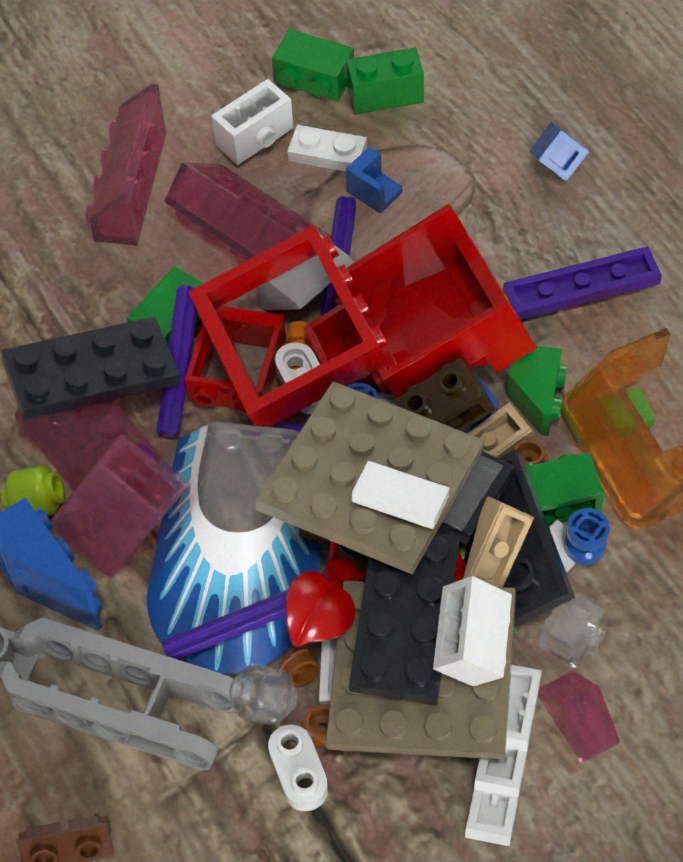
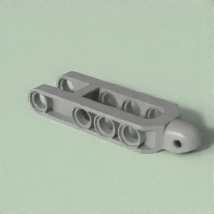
[0,617,243,770]

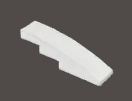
[465,665,542,846]

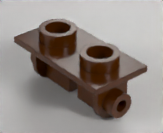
[17,813,115,862]

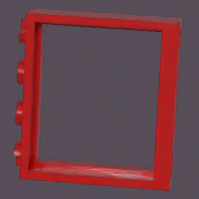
[188,225,389,432]

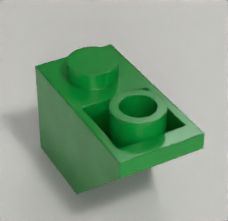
[507,345,568,436]

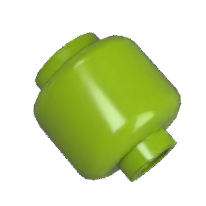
[1,465,65,516]

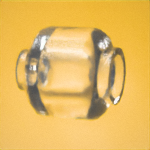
[229,664,297,725]

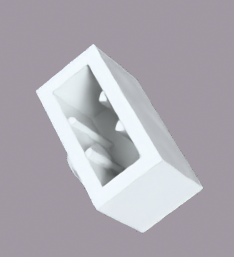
[211,79,293,165]
[433,576,512,686]

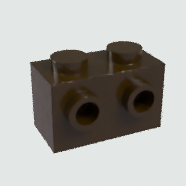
[393,357,496,431]

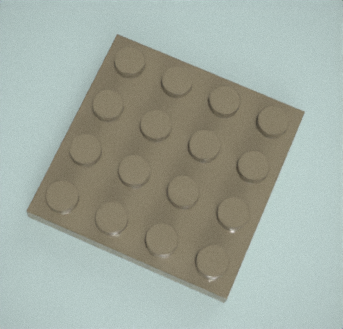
[256,381,485,575]
[326,581,516,760]

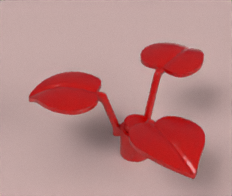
[285,541,466,647]

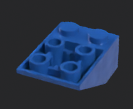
[0,498,103,631]

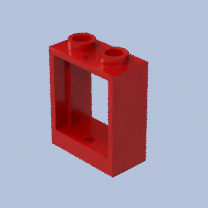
[185,306,286,413]

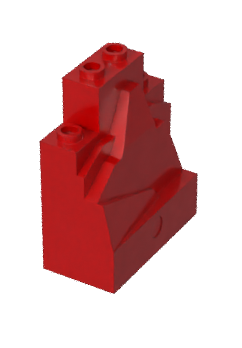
[303,204,537,398]

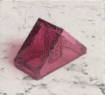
[538,671,620,763]

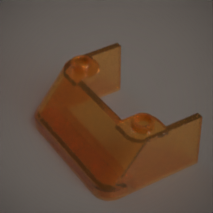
[561,328,683,528]

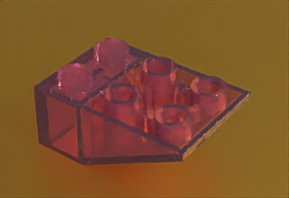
[50,430,191,578]

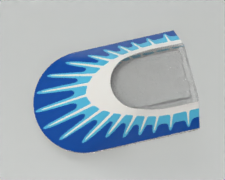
[147,422,325,677]

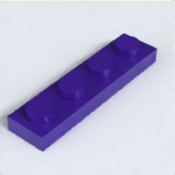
[503,246,662,320]

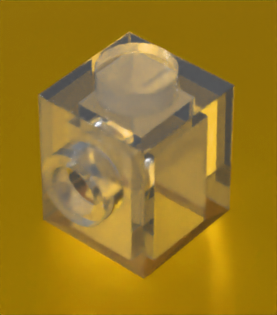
[539,593,607,668]

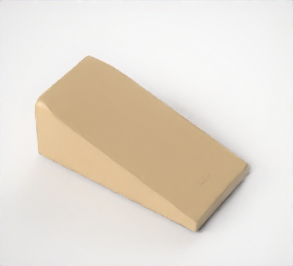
[467,402,537,472]
[463,496,534,587]

